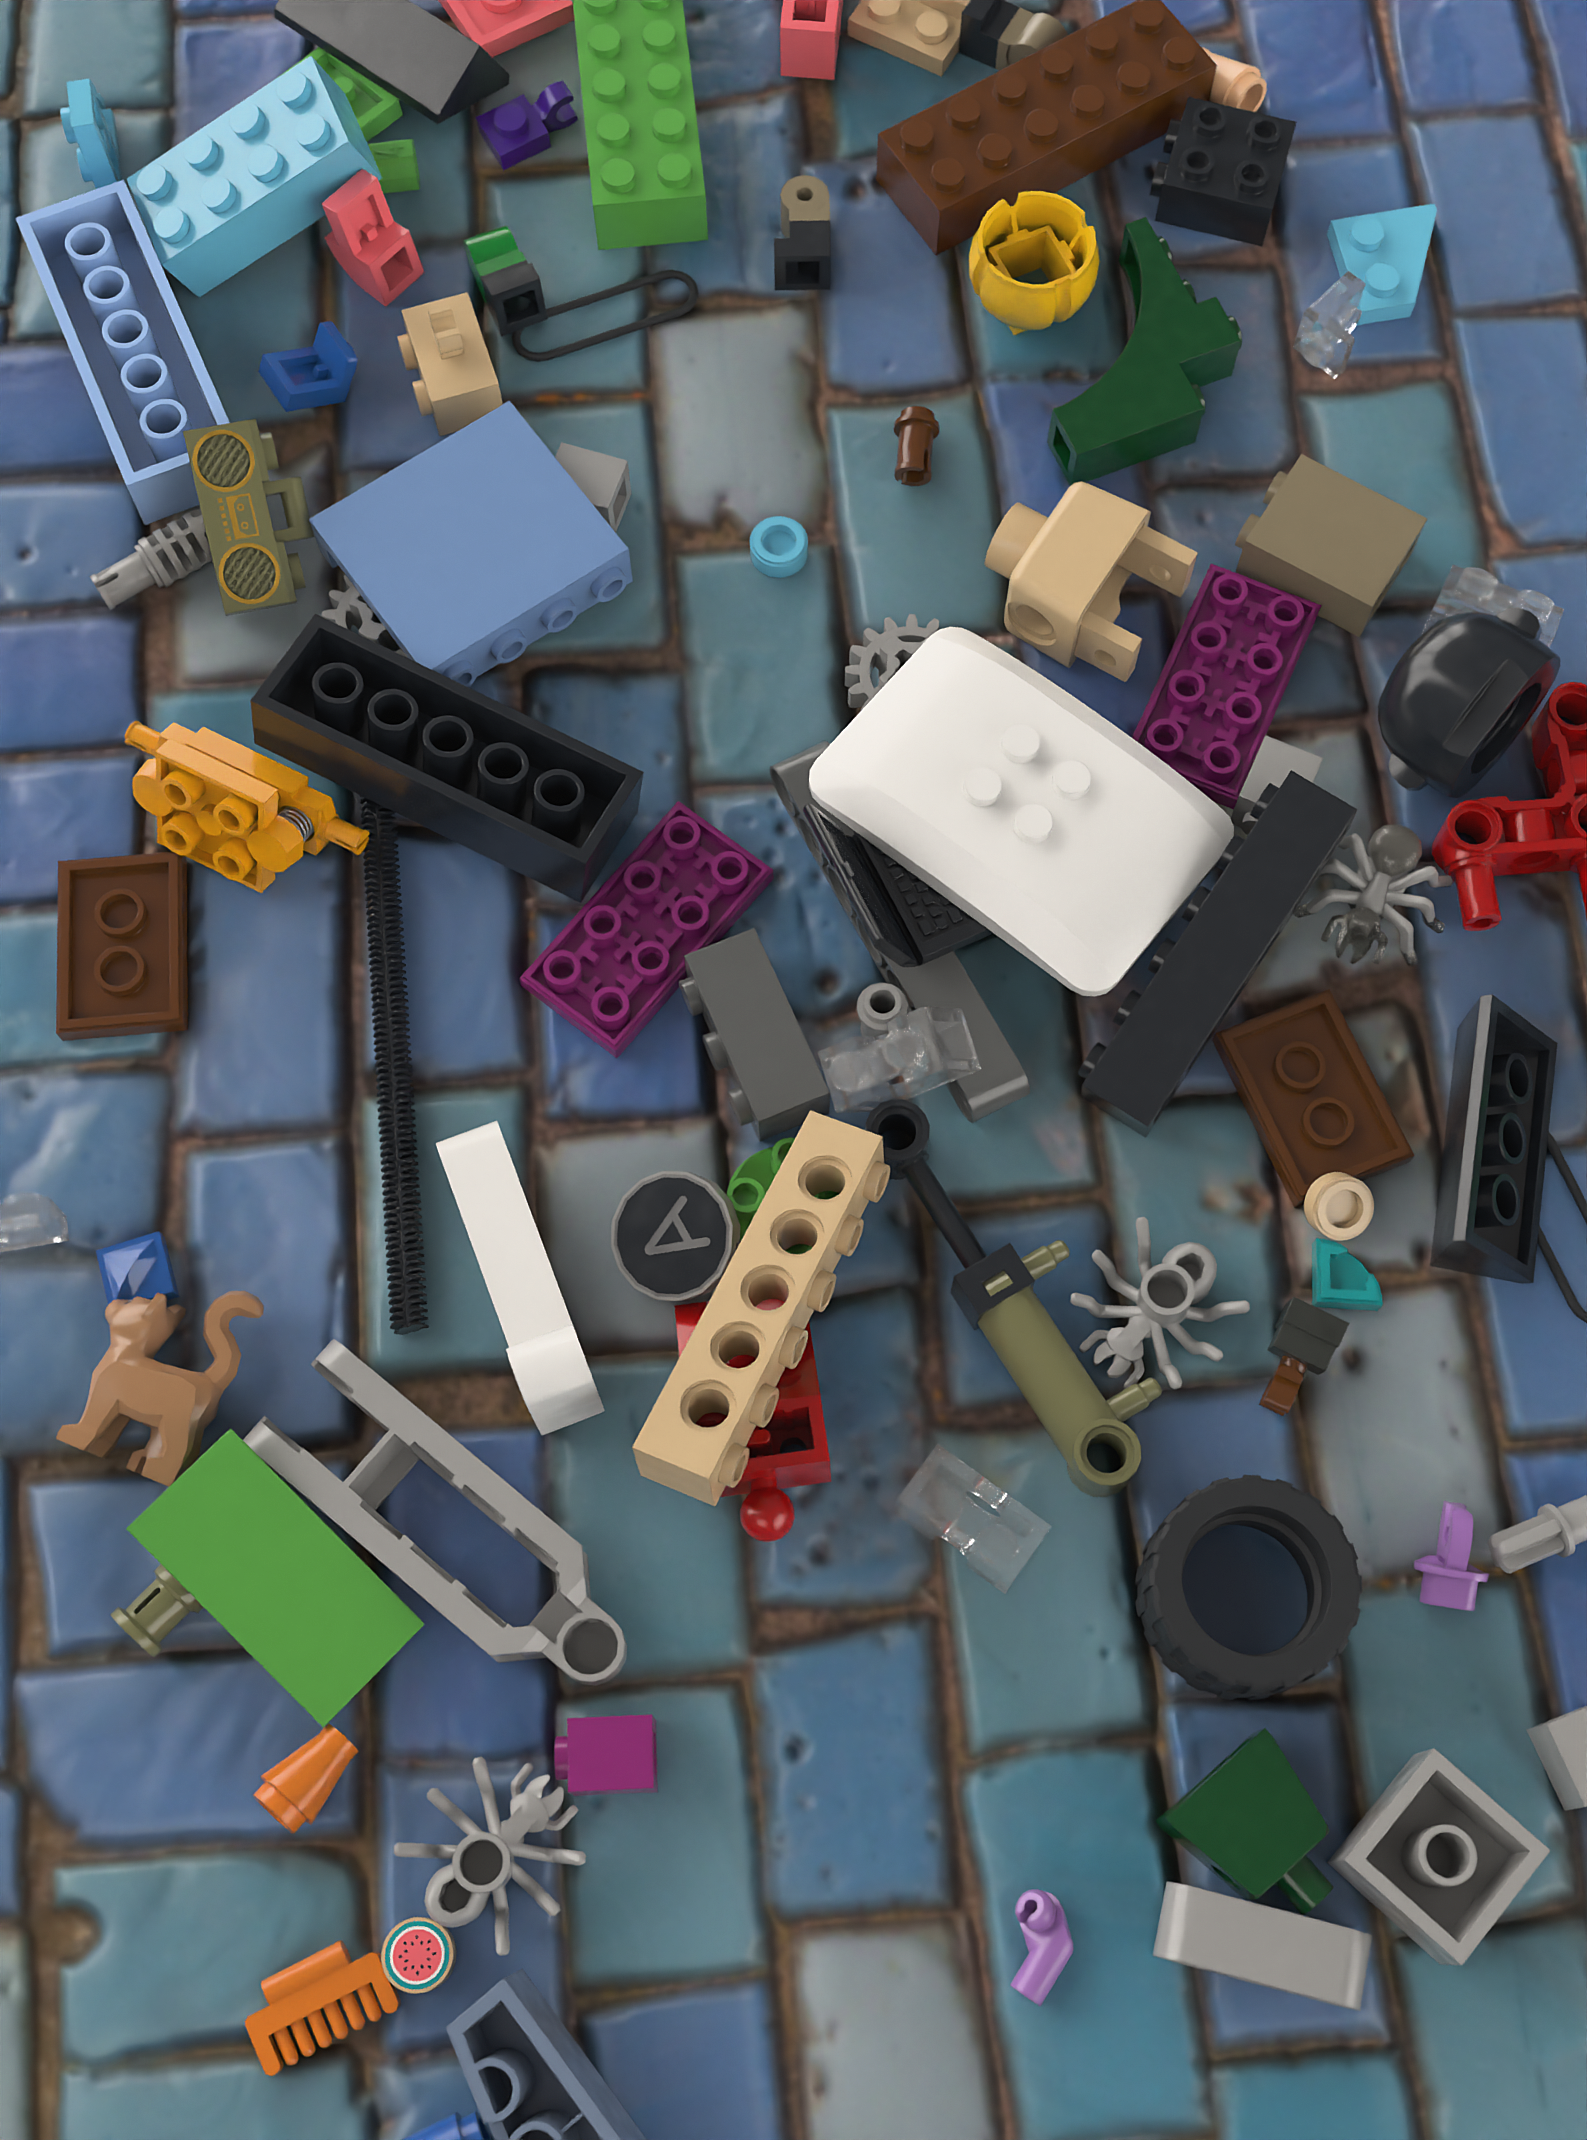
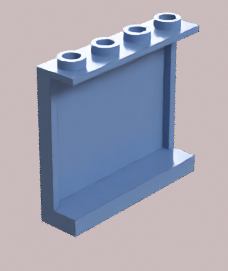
[309,401,633,687]

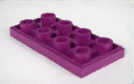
[1132,564,1321,810]
[519,801,774,1058]

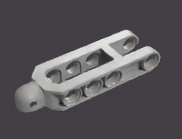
[243,1339,627,1685]

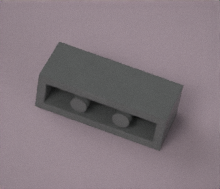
[679,928,830,1142]

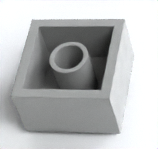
[1327,1748,1551,1965]

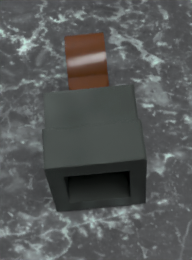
[1259,1297,1350,1416]

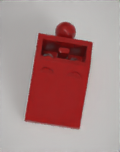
[674,1299,831,1542]

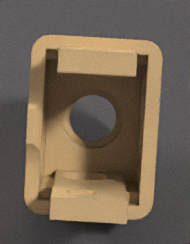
[985,482,1198,682]

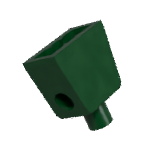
[1156,1728,1334,1915]

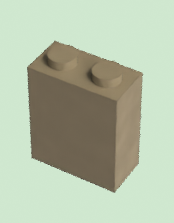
[1235,454,1428,637]

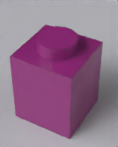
[555,1714,658,1796]

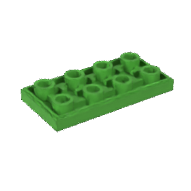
[126,1428,425,1728]

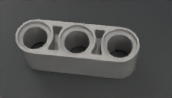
[1153,1882,1372,2011]

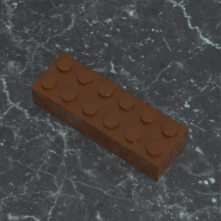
[876,0,1217,256]

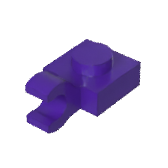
[476,81,578,170]

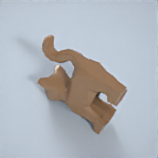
[56,1291,264,1487]

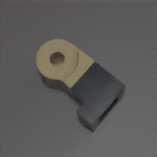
[958,0,1068,71]
[774,175,831,291]

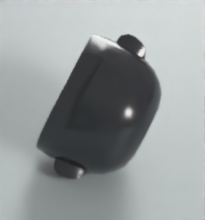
[1378,608,1560,798]

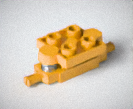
[125,721,370,893]

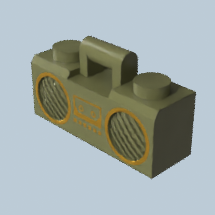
[183,419,314,616]

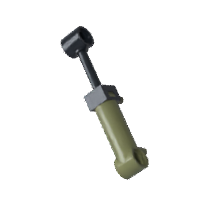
[865,1099,1162,1497]

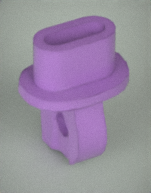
[1414,1501,1489,1611]

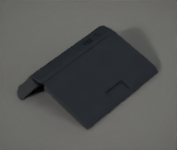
[803,804,993,967]

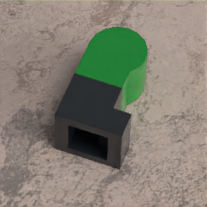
[463,225,548,336]

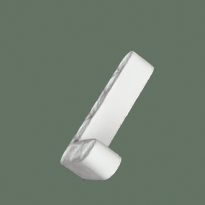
[436,1121,605,1436]

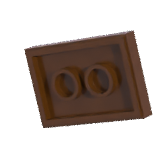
[56,852,188,1041]
[1212,989,1415,1208]

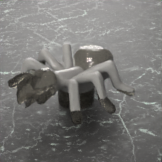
[1294,824,1454,967]

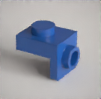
[258,321,357,412]

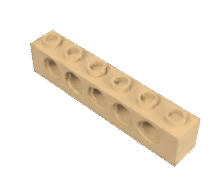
[632,1110,890,1506]

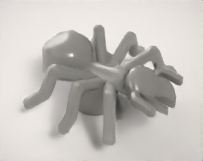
[1070,1217,1250,1389]
[394,1757,586,1956]

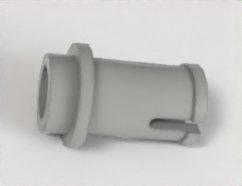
[857,983,908,1048]

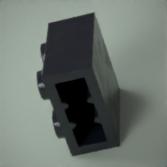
[1150,97,1297,246]

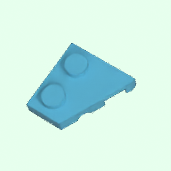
[60,79,122,189]
[1327,204,1437,326]

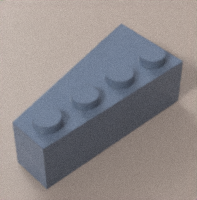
[446,1968,647,2140]

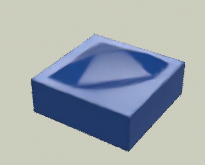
[95,1231,179,1305]

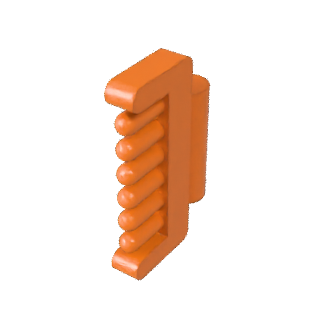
[245,1940,401,2076]

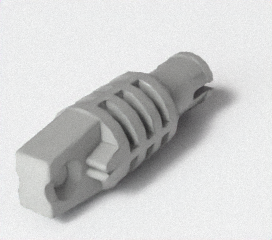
[89,508,213,610]

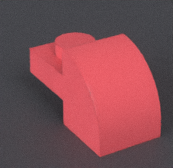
[321,169,425,307]

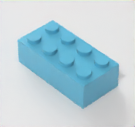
[127,56,382,298]

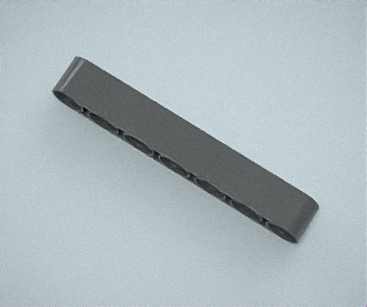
[770,741,1030,1123]

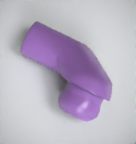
[1010,1889,1074,2006]

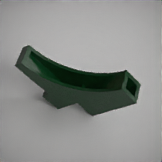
[1047,217,1242,486]

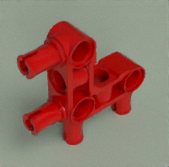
[1432,682,1587,931]

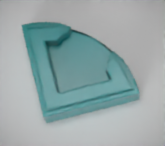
[1312,1238,1383,1311]

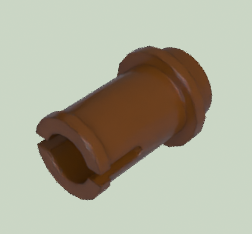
[894,406,940,486]

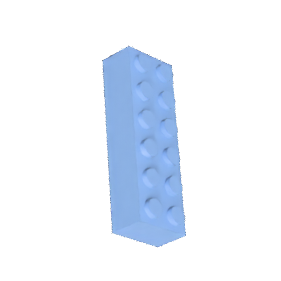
[16,180,230,525]

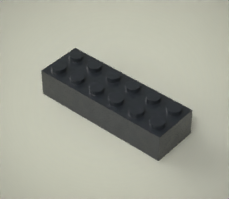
[250,614,644,903]

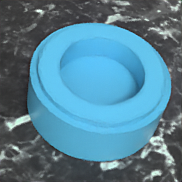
[750,516,808,578]

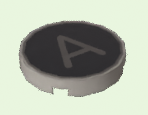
[611,1171,740,1301]

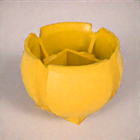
[968,191,1100,335]

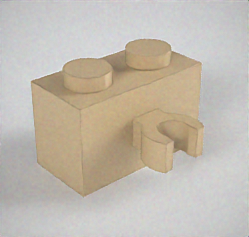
[397,292,503,436]

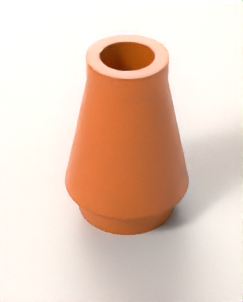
[253,1723,358,1834]

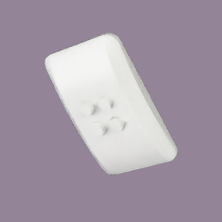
[809,627,1234,997]

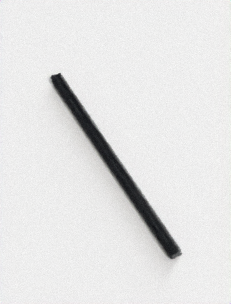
[359,795,429,1335]

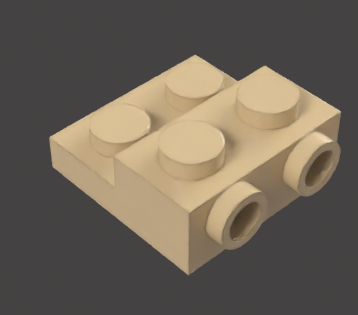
[848,0,970,77]

